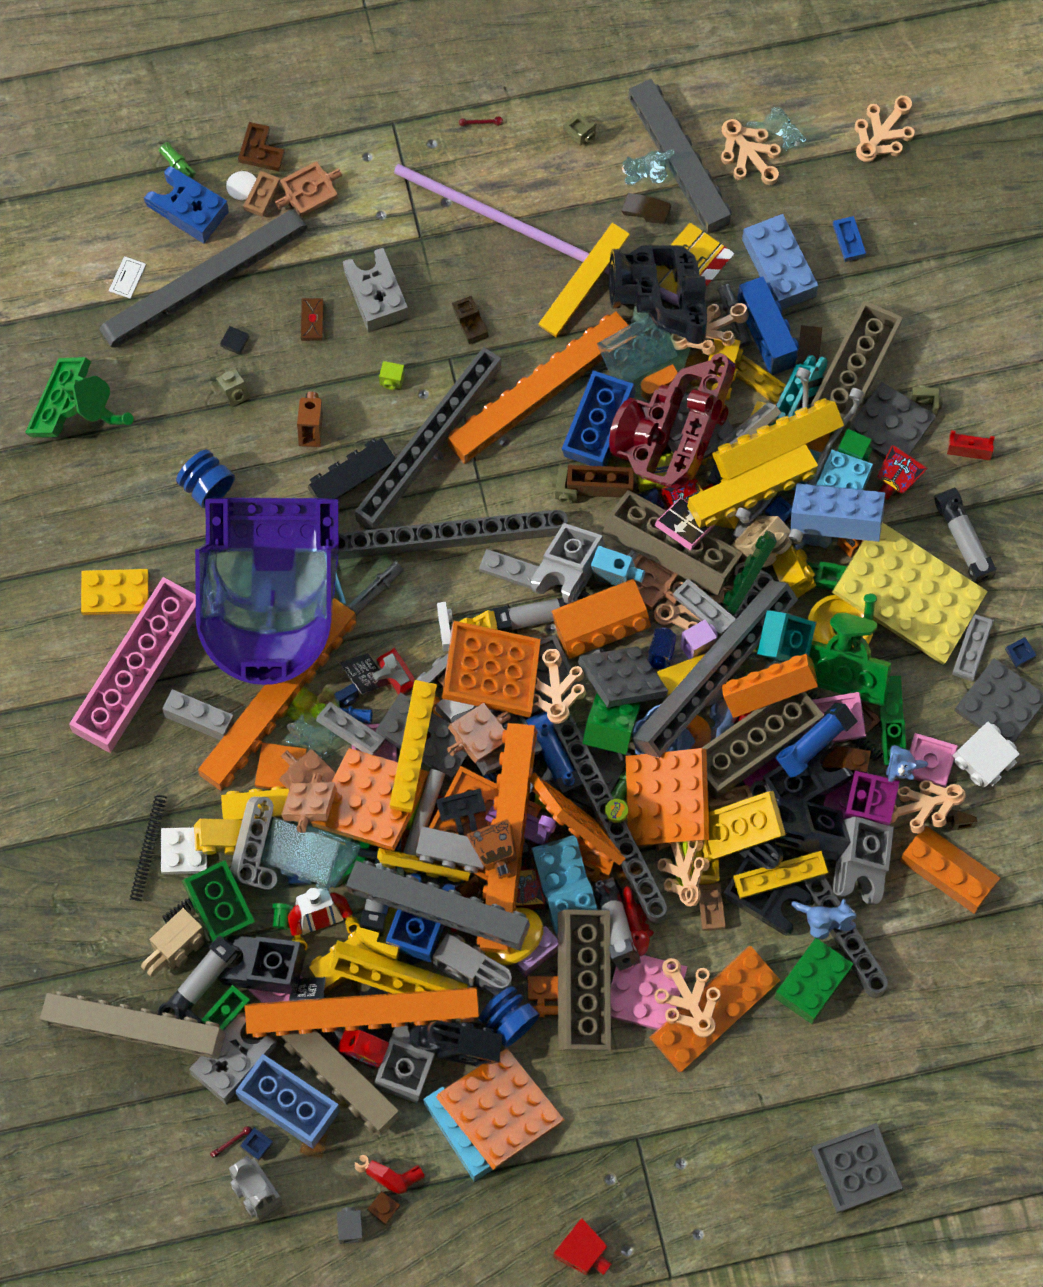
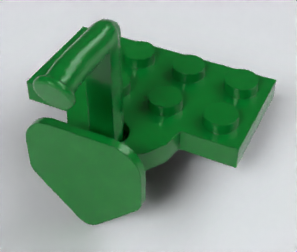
[25,357,134,437]
[809,594,892,706]

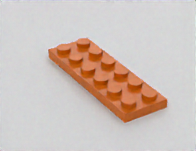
[649,946,780,1072]

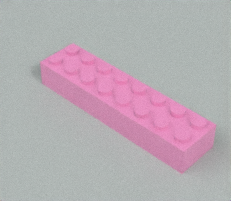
[69,577,203,753]

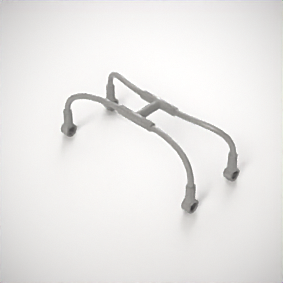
[735,367,864,544]

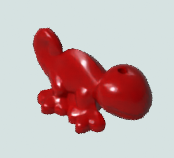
[623,886,654,956]

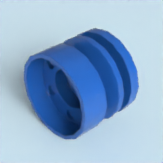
[176,449,235,508]
[478,986,540,1048]

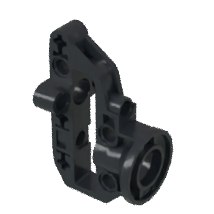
[609,245,707,344]

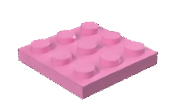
[610,955,687,1030]

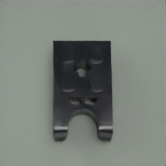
[763,740,854,803]
[773,798,850,861]
[738,840,801,869]
[722,858,813,936]
[218,936,306,995]
[409,1021,502,1067]

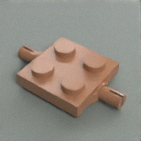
[275,161,342,217]
[633,554,678,610]
[447,703,511,763]
[279,749,336,789]
[282,773,337,833]

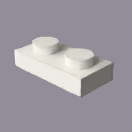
[437,602,453,652]

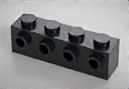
[307,438,396,499]

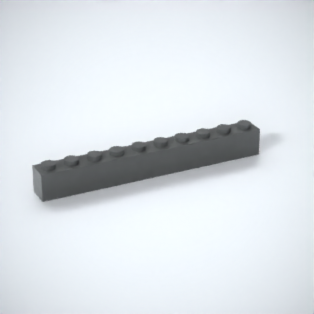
[355,347,501,530]
[632,580,798,758]

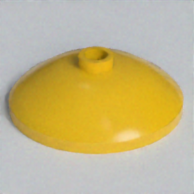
[808,595,873,647]
[478,907,544,966]

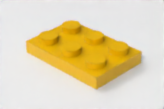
[81,569,149,615]

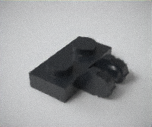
[436,788,486,836]

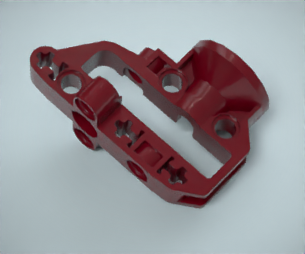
[609,353,735,490]

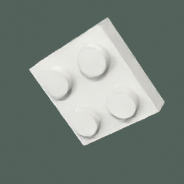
[161,827,207,874]

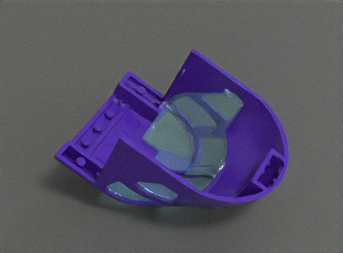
[195,497,339,685]

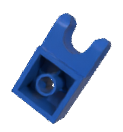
[144,167,229,244]
[386,873,456,962]

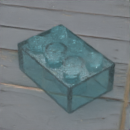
[597,314,678,382]

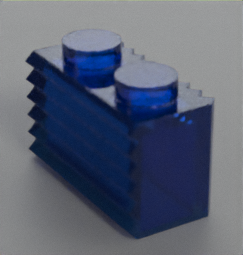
[648,628,677,670]

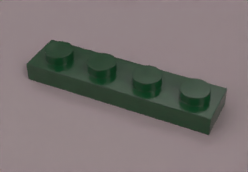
[723,530,777,616]

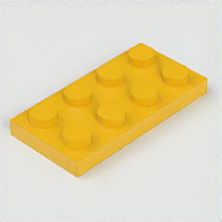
[702,791,786,861]

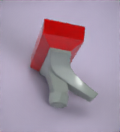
[373,648,416,695]

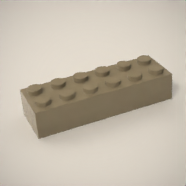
[810,300,903,432]
[602,490,743,596]
[702,692,824,800]
[558,910,611,1051]

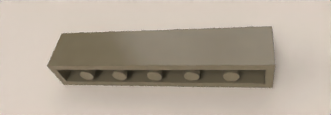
[282,1029,401,1136]

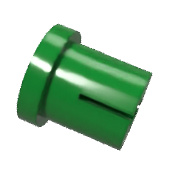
[272,903,294,929]

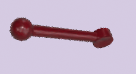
[459,116,503,127]
[210,1126,252,1158]

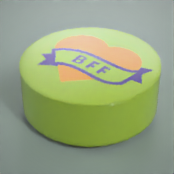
[605,799,628,823]

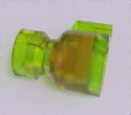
[286,687,327,722]

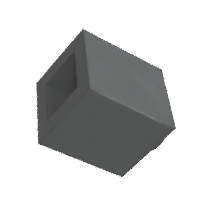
[337,1207,363,1244]

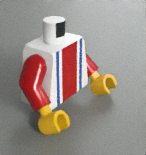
[288,887,360,951]

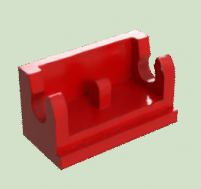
[947,430,995,461]

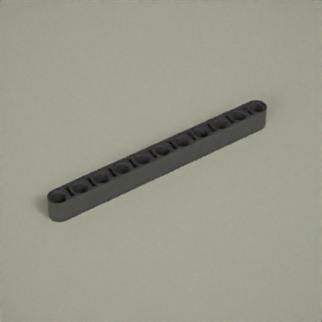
[99,209,308,348]
[338,510,568,560]
[553,714,667,924]
[750,781,888,998]

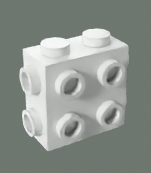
[952,722,1019,788]

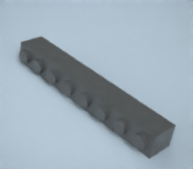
[628,79,732,234]
[346,861,530,951]

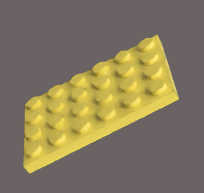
[832,522,988,665]

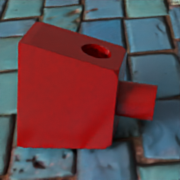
[553,1218,612,1275]

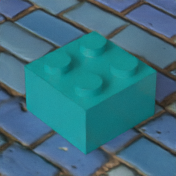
[757,610,816,662]

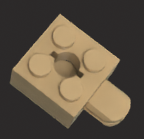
[731,516,792,567]
[141,908,206,977]

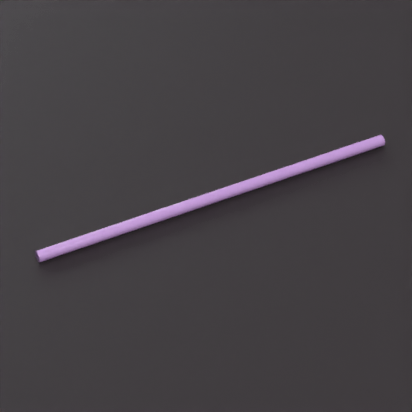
[394,164,679,307]

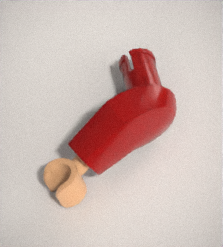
[355,1155,425,1194]

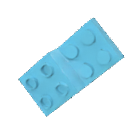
[792,448,873,490]
[531,835,597,938]

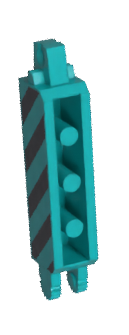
[769,355,828,427]

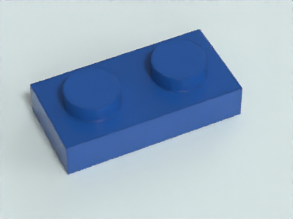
[833,216,866,262]

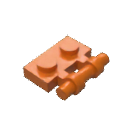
[576,837,614,883]
[528,976,558,1017]

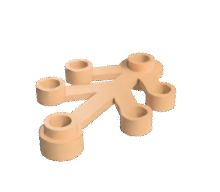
[855,96,915,162]
[721,119,781,185]
[670,303,749,355]
[654,581,733,630]
[532,649,586,724]
[890,780,966,833]
[658,841,709,906]
[655,958,720,1037]

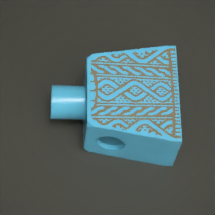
[591,546,645,585]

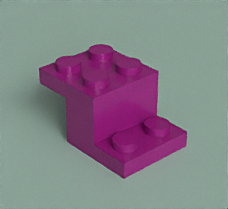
[823,771,900,826]

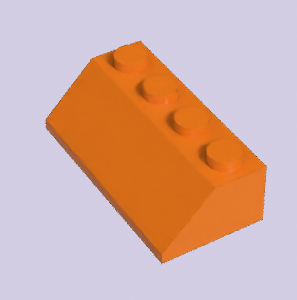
[551,579,651,659]
[722,654,818,718]
[900,826,1001,914]

